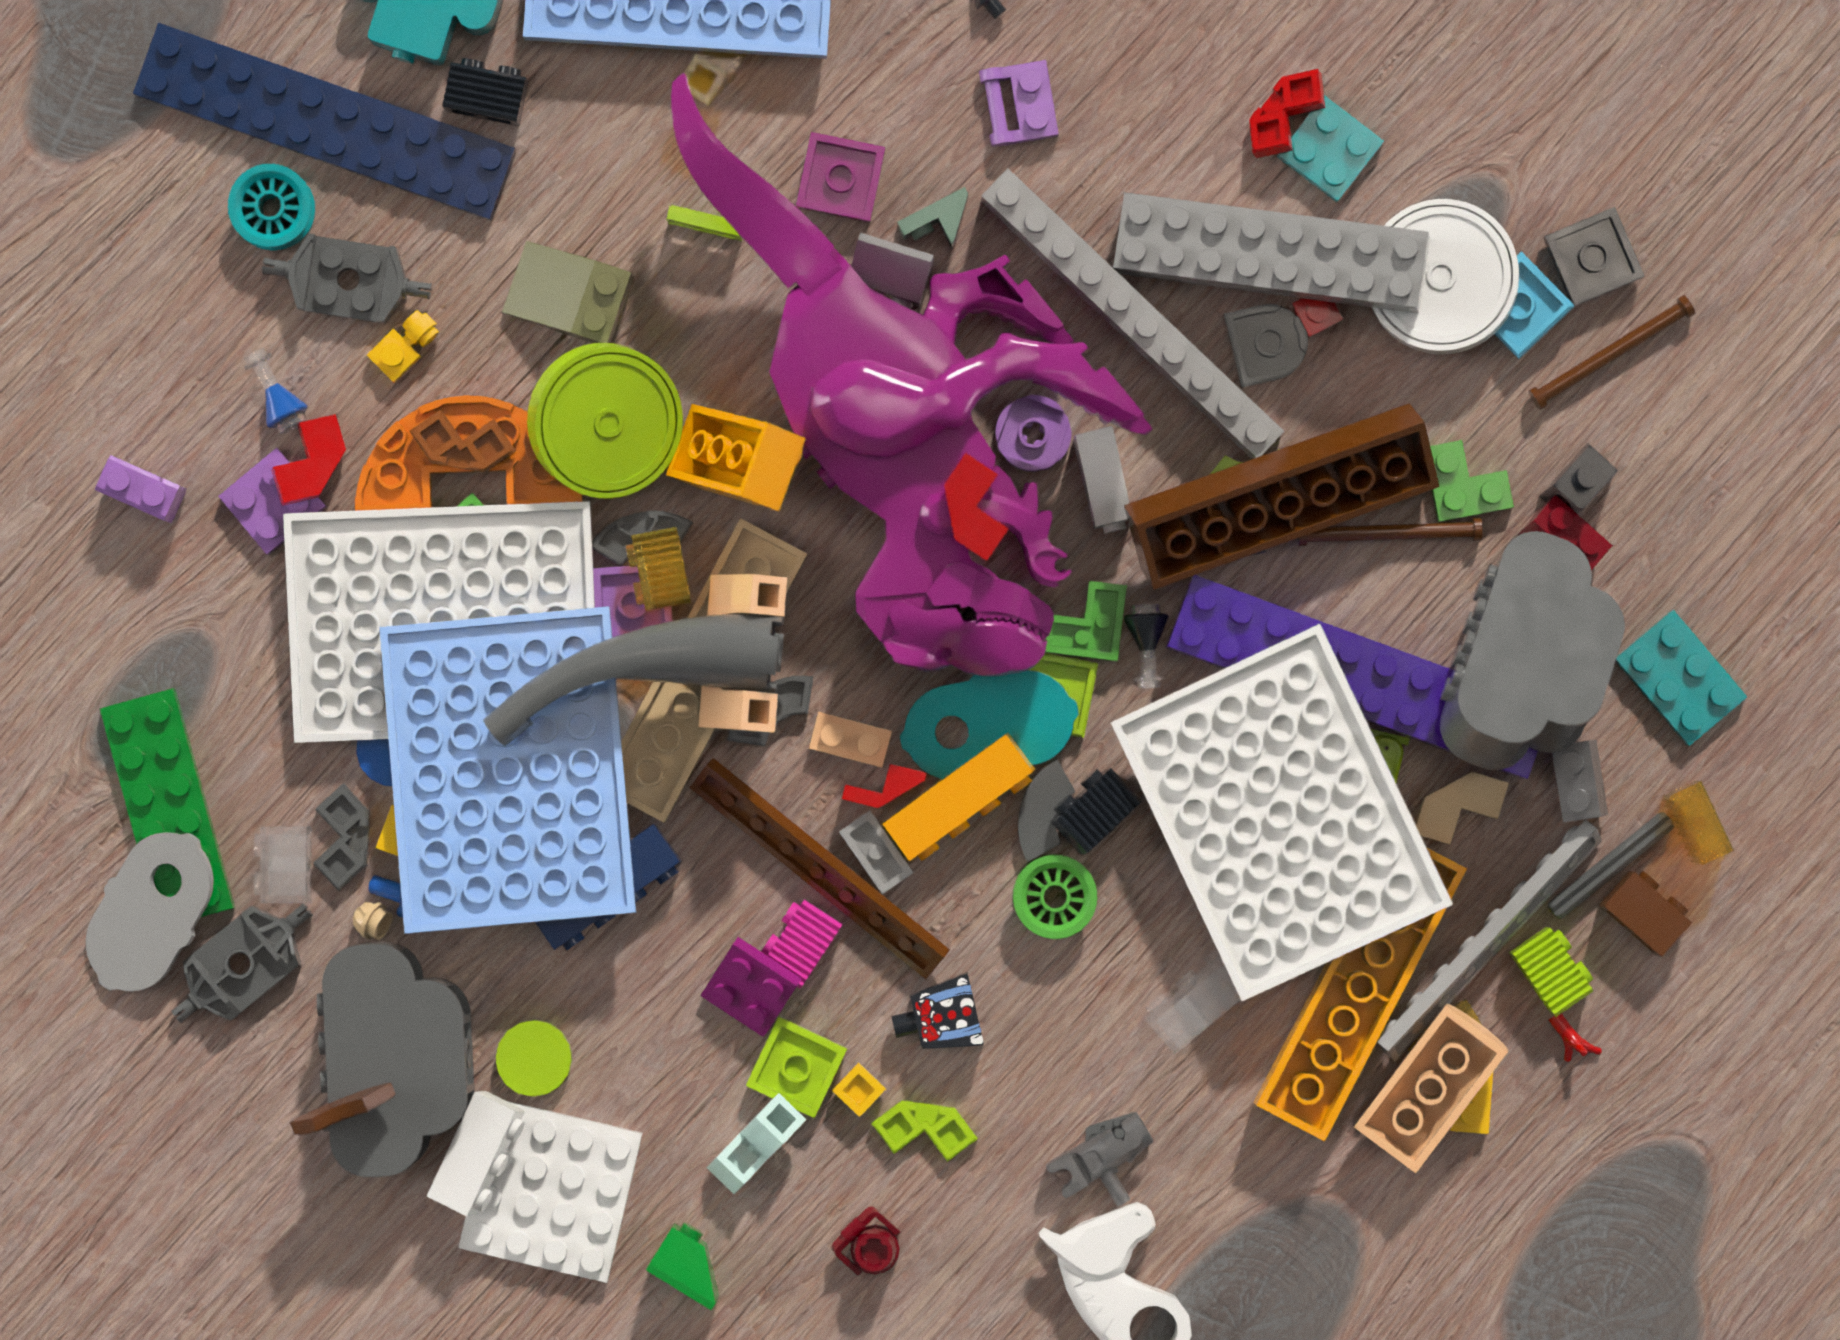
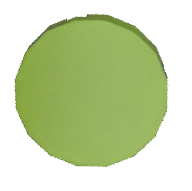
[495,1020,573,1097]

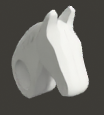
[1038,1202,1192,1340]

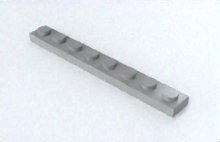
[1377,819,1602,1062]

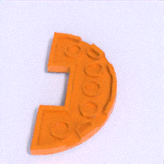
[355,395,583,511]

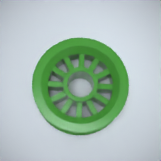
[1013,854,1097,939]

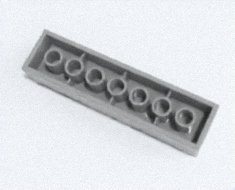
[1113,192,1430,314]

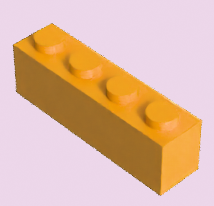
[882,732,1035,861]

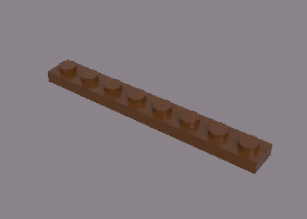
[689,758,950,979]

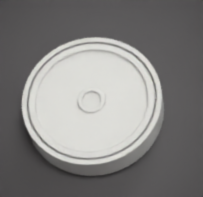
[1372,199,1519,354]

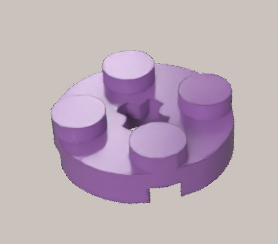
[995,395,1071,472]

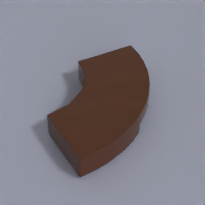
[290,1082,396,1135]

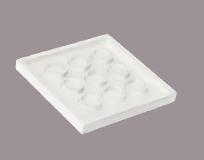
[458,1100,643,1283]

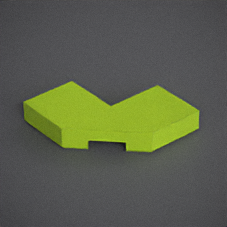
[871,1100,978,1162]

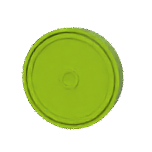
[527,343,683,499]

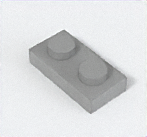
[839,810,914,894]

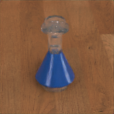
[244,348,308,434]

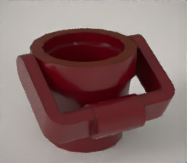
[831,1206,901,1276]

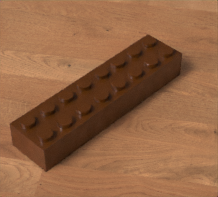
[1124,403,1440,590]

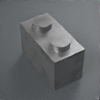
[1552,740,1608,822]

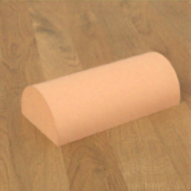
[1354,1004,1508,1173]

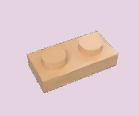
[809,712,892,768]

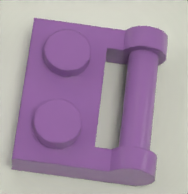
[979,60,1059,147]

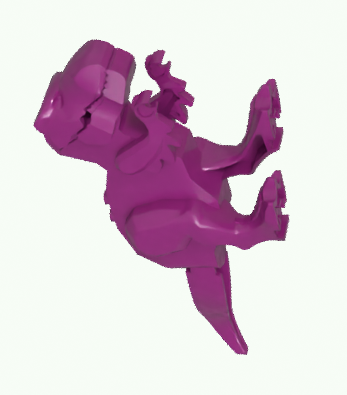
[671,73,1153,677]

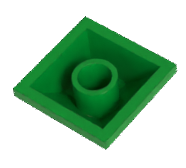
[646,1222,719,1311]

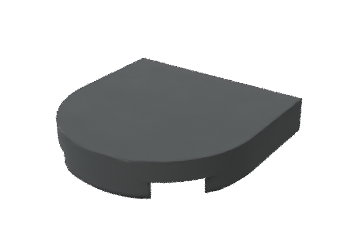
[1224,304,1308,388]

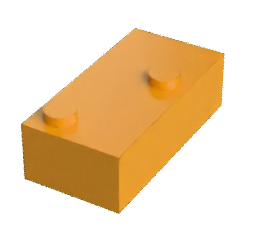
[666,404,806,511]

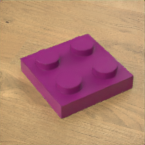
[796,132,886,223]
[700,937,802,1037]

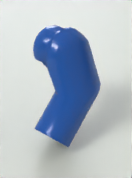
[368,875,403,918]

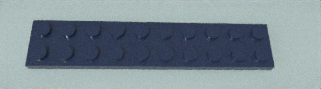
[133,22,516,221]

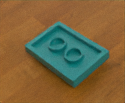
[1615,610,1747,746]

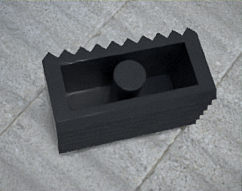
[442,58,529,126]
[1050,768,1142,855]

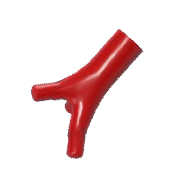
[1548,1013,1602,1062]

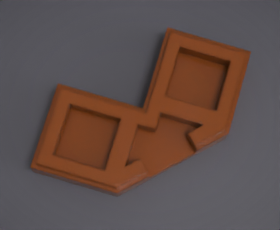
[409,409,516,473]

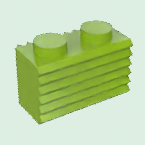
[1509,927,1594,1017]

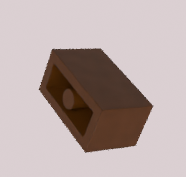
[1599,871,1692,957]

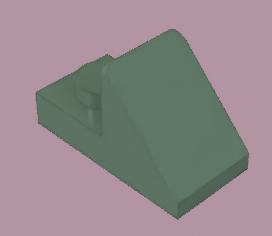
[897,187,968,249]

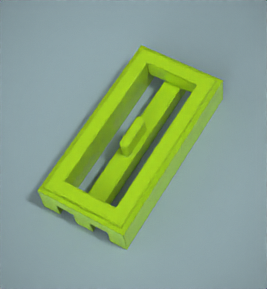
[666,205,742,241]

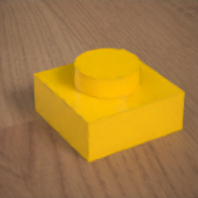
[832,1062,886,1117]

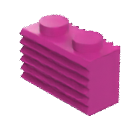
[761,899,843,989]

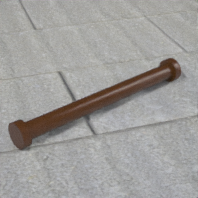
[1528,295,1696,410]
[1298,518,1482,546]

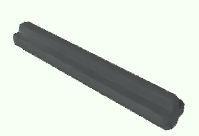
[1547,812,1675,919]

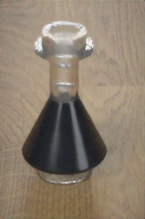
[1123,604,1169,689]

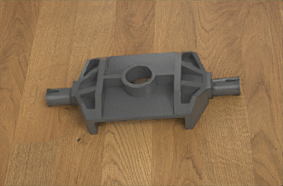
[262,233,432,324]
[171,903,313,1023]

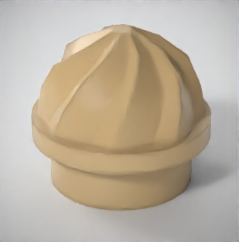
[353,902,393,940]

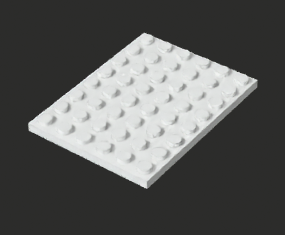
[283,501,595,743]
[1111,624,1453,1001]

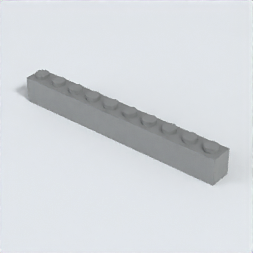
[981,168,1285,459]

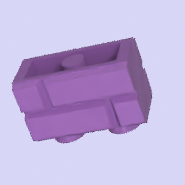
[95,455,186,523]

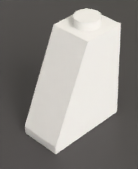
[1073,426,1129,534]

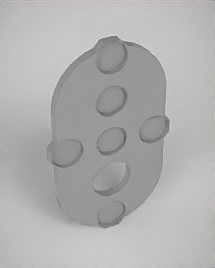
[86,832,213,991]

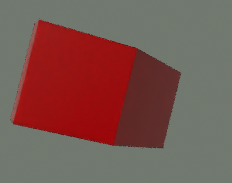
[842,764,927,808]

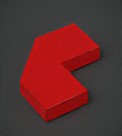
[1249,69,1325,159]
[271,414,346,506]
[944,453,1009,561]

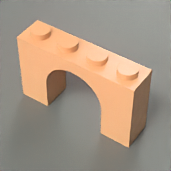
[698,574,787,732]

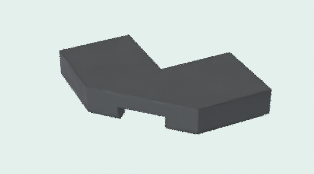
[313,783,370,891]

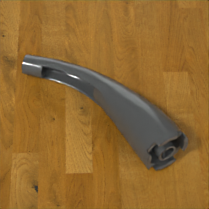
[483,613,784,746]

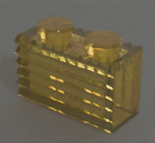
[626,527,692,612]
[1662,781,1734,865]

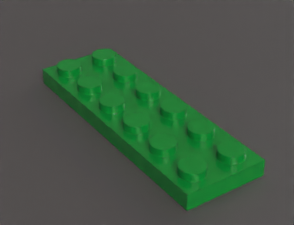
[99,688,235,918]

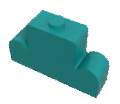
[362,0,503,66]

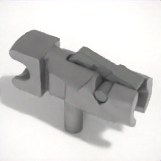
[1046,1112,1153,1207]

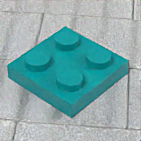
[1277,95,1384,203]

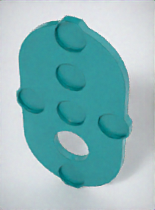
[900,670,1079,779]

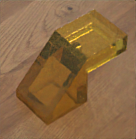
[684,51,747,107]

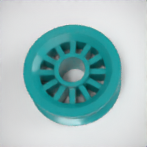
[228,164,315,251]

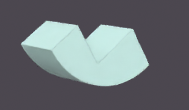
[707,1093,806,1194]

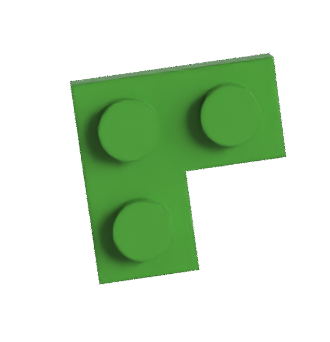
[1430,440,1514,522]
[1045,581,1127,661]

